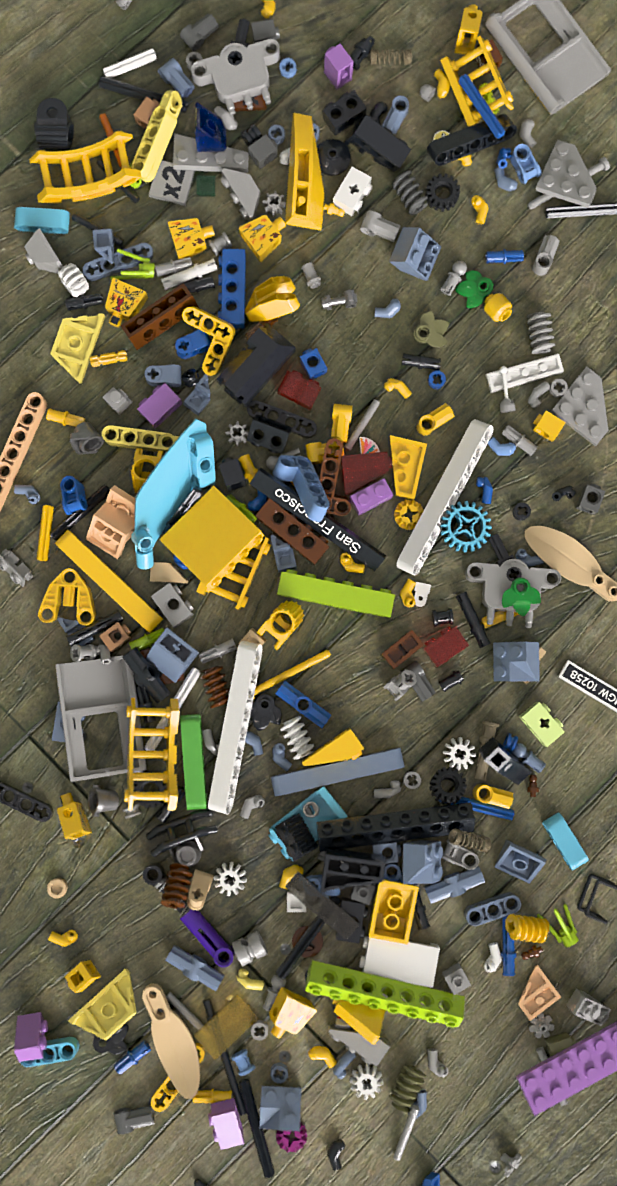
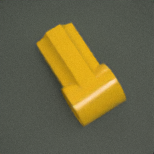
[417,403,455,436]
[331,404,353,443]
[305,442,345,465]
[472,784,513,809]

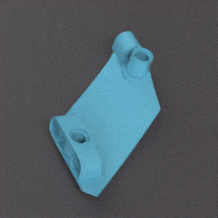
[131,418,216,569]

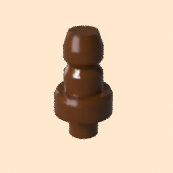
[527,775,539,797]
[521,945,544,960]

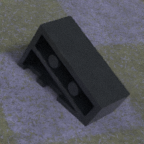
[344,115,411,172]
[321,847,386,893]

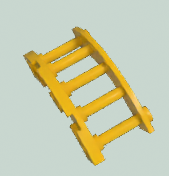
[29,131,141,203]
[124,698,180,810]

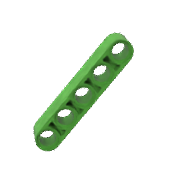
[180,714,207,810]

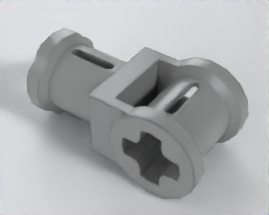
[383,670,417,701]

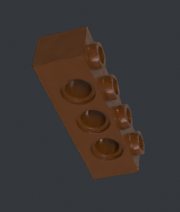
[121,283,199,350]
[255,498,329,566]

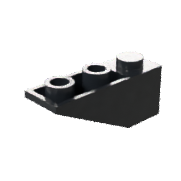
[479,736,532,785]

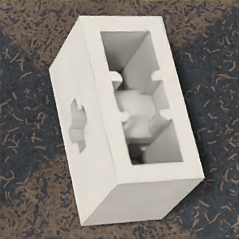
[333,167,372,216]

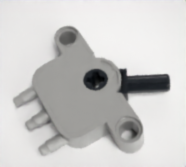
[191,18,280,116]

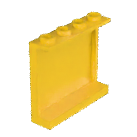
[159,486,264,590]

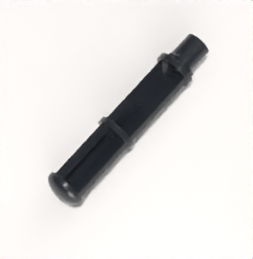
[162,486,203,534]

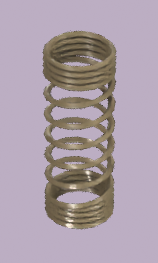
[370,49,412,65]
[449,829,491,853]

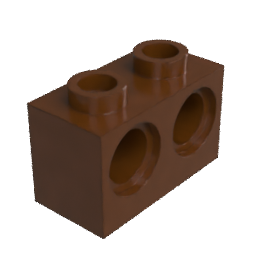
[381,630,424,669]

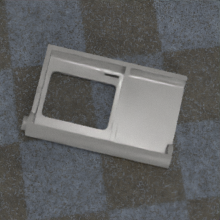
[485,0,611,115]
[55,656,147,782]

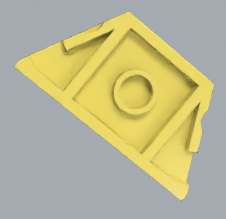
[50,313,105,384]
[68,969,137,1040]

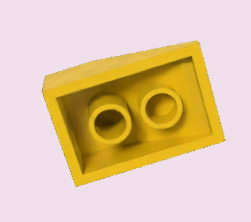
[302,728,364,766]
[368,879,419,944]

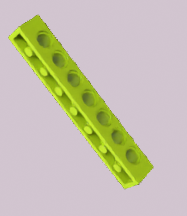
[305,960,465,1027]

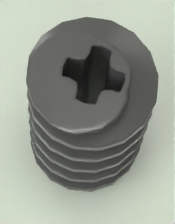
[392,171,428,215]

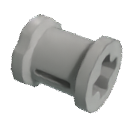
[208,232,232,256]
[70,644,96,662]

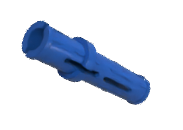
[501,915,517,976]

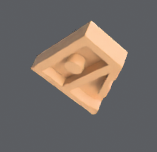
[518,965,561,1021]

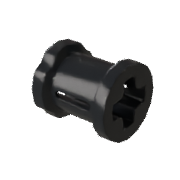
[432,608,454,627]

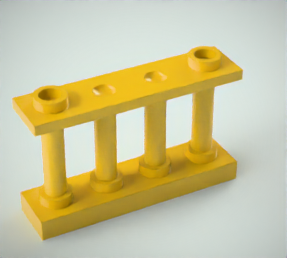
[440,36,514,127]
[196,537,271,610]

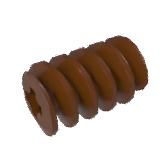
[200,666,230,709]
[160,863,193,908]

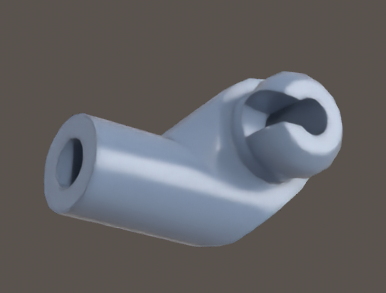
[333,1050,356,1079]

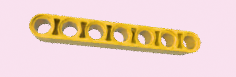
[55,530,163,633]

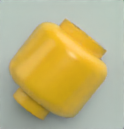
[484,293,512,322]

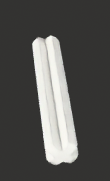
[103,49,156,78]

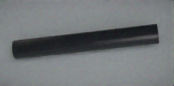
[96,158,140,203]
[72,213,124,247]

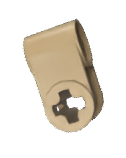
[187,869,214,910]

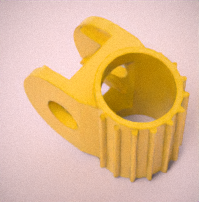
[131,448,165,494]
[257,600,305,650]

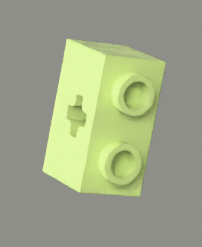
[519,702,564,747]

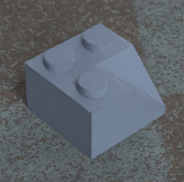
[493,642,540,681]
[403,839,443,884]
[260,1086,302,1131]

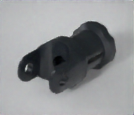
[350,36,375,70]

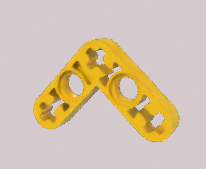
[182,306,235,376]

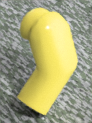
[236,968,264,991]

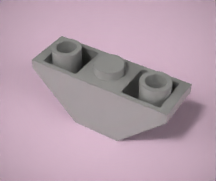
[220,168,260,222]
[566,988,611,1026]

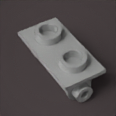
[0,549,33,587]

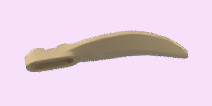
[524,526,617,601]
[142,983,200,1099]

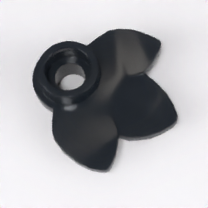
[250,693,282,731]
[93,1024,129,1054]

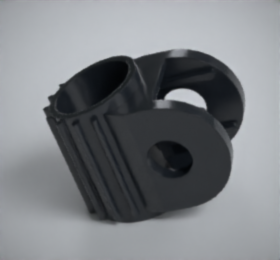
[34,98,74,150]

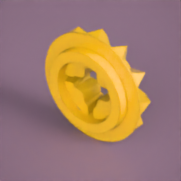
[394,500,424,530]

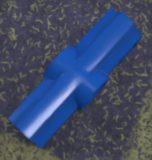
[276,681,331,728]

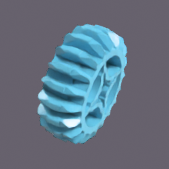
[440,501,492,553]

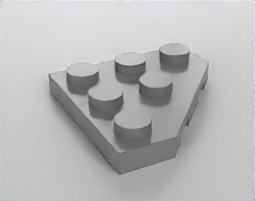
[536,140,597,208]
[551,366,608,446]

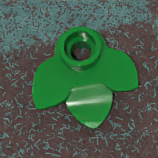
[456,270,494,308]
[502,577,541,616]

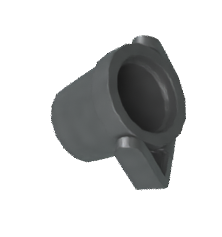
[70,422,104,455]
[87,785,119,817]
[169,838,204,867]

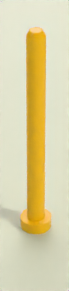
[253,650,331,700]

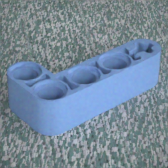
[272,455,330,522]

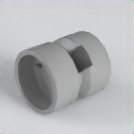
[232,930,268,966]

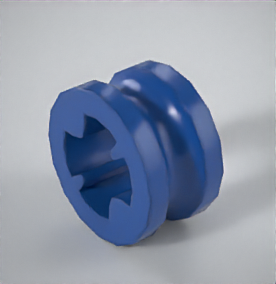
[428,371,446,389]
[503,733,518,752]

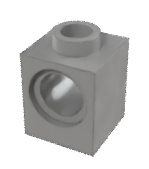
[442,962,471,995]

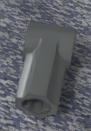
[180,13,219,51]
[400,661,436,702]
[113,1105,155,1135]

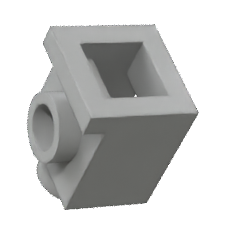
[103,387,133,415]

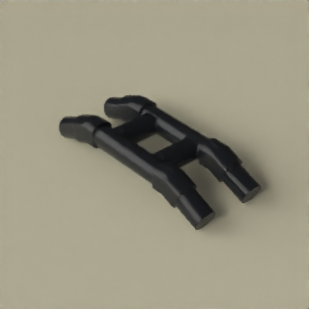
[146,809,218,857]

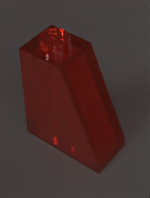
[341,451,392,496]

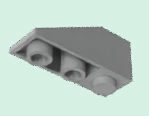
[328,1024,390,1067]

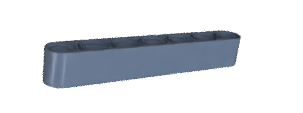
[271,748,405,796]

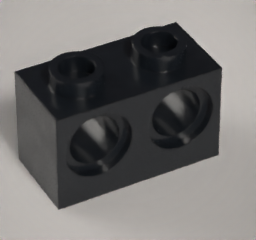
[323,90,367,136]
[247,414,293,453]
[219,457,246,492]

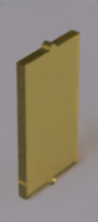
[194,994,258,1060]

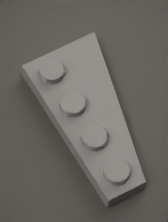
[173,133,249,173]

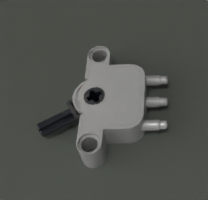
[465,534,561,628]

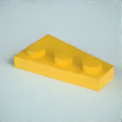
[390,435,427,500]

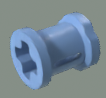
[231,1049,255,1076]

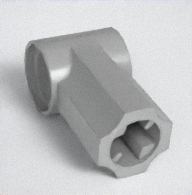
[360,210,401,242]
[532,235,560,276]

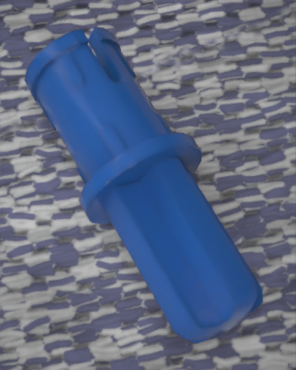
[486,249,524,264]
[114,1040,151,1074]

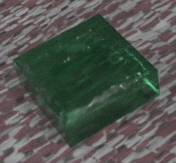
[196,176,216,197]

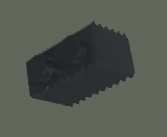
[275,813,318,861]

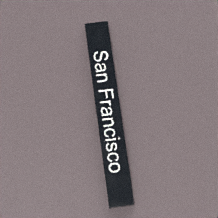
[249,467,386,571]

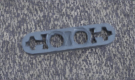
[82,243,154,281]

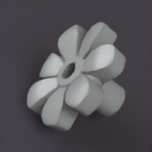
[529,1013,554,1038]
[501,1153,522,1177]

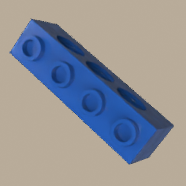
[218,249,246,329]

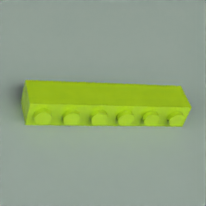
[277,569,395,618]

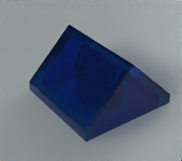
[195,102,226,152]

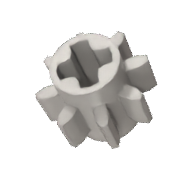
[263,191,286,217]
[225,421,249,446]

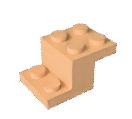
[86,485,135,559]

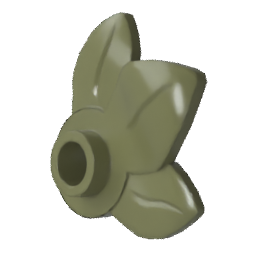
[414,311,449,348]

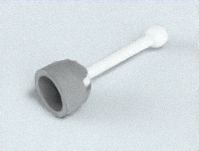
[500,366,516,413]

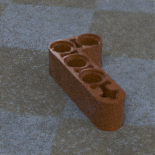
[319,436,351,516]

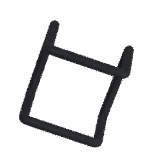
[577,874,617,924]

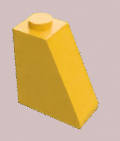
[332,987,385,1045]

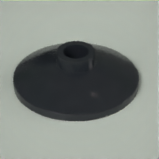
[317,139,351,176]

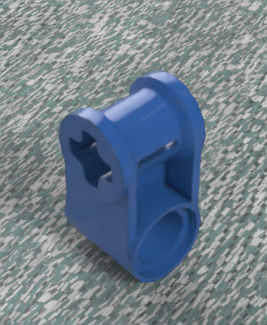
[175,329,211,359]
[60,476,88,515]

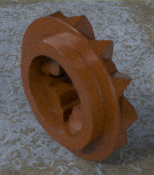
[292,926,323,958]

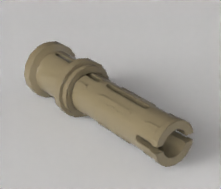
[474,720,499,781]

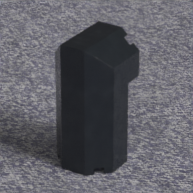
[216,323,296,407]

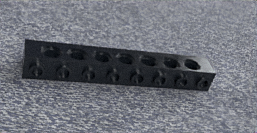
[316,802,475,852]

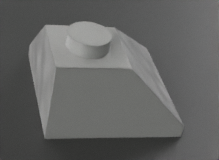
[24,228,63,273]

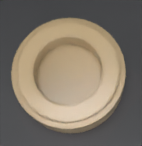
[47,878,68,898]

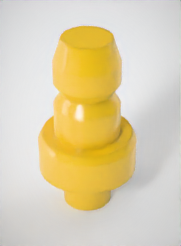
[323,202,345,216]

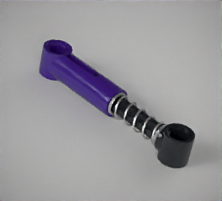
[143,862,234,968]

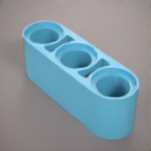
[14,207,70,234]
[542,812,589,871]
[20,1037,80,1067]

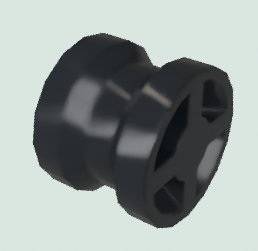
[240,124,263,147]

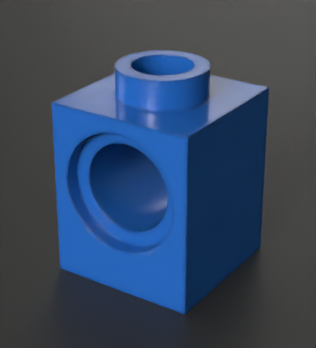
[300,348,327,381]

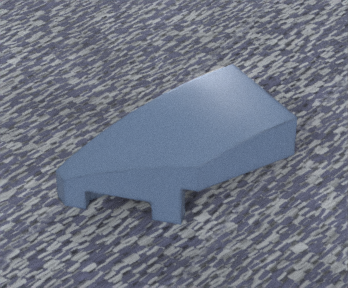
[93,229,114,264]
[183,374,210,415]
[270,535,297,573]
[57,618,95,646]

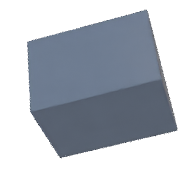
[494,839,546,884]

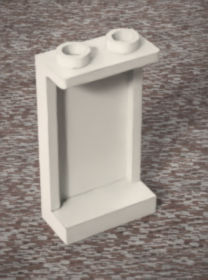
[359,936,440,988]

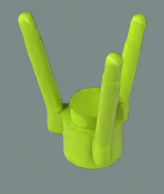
[110,249,155,280]
[537,904,579,947]

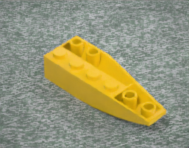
[285,113,324,230]

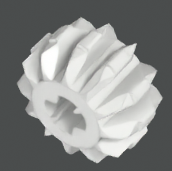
[58,263,89,297]
[442,737,476,770]
[214,862,247,896]
[350,1063,384,1100]

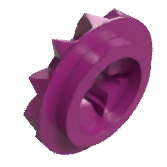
[276,1122,307,1153]

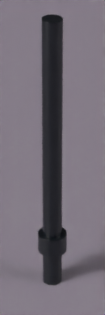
[203,999,246,1116]

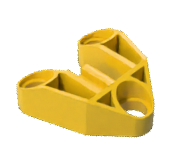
[245,276,300,322]
[38,568,96,626]

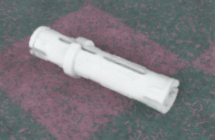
[161,258,218,290]

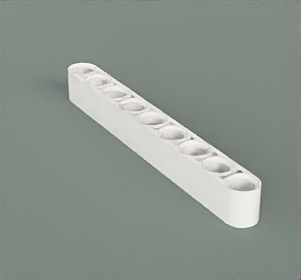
[397,419,493,575]
[208,641,263,814]

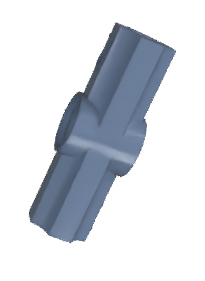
[424,866,485,904]
[165,945,225,991]

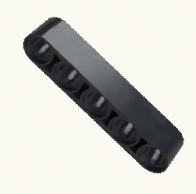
[427,114,517,166]

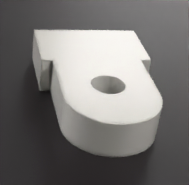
[414,582,431,607]

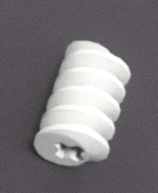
[280,716,314,760]

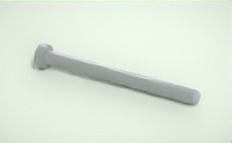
[527,157,610,209]

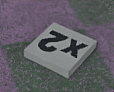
[149,160,195,206]

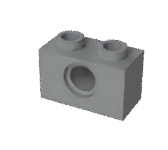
[151,583,194,628]

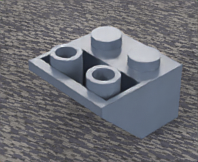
[389,227,441,281]
[145,628,199,683]

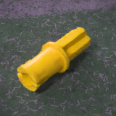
[46,408,85,427]
[192,1088,232,1104]

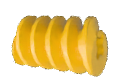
[505,914,549,943]

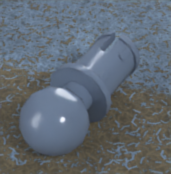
[512,743,546,773]

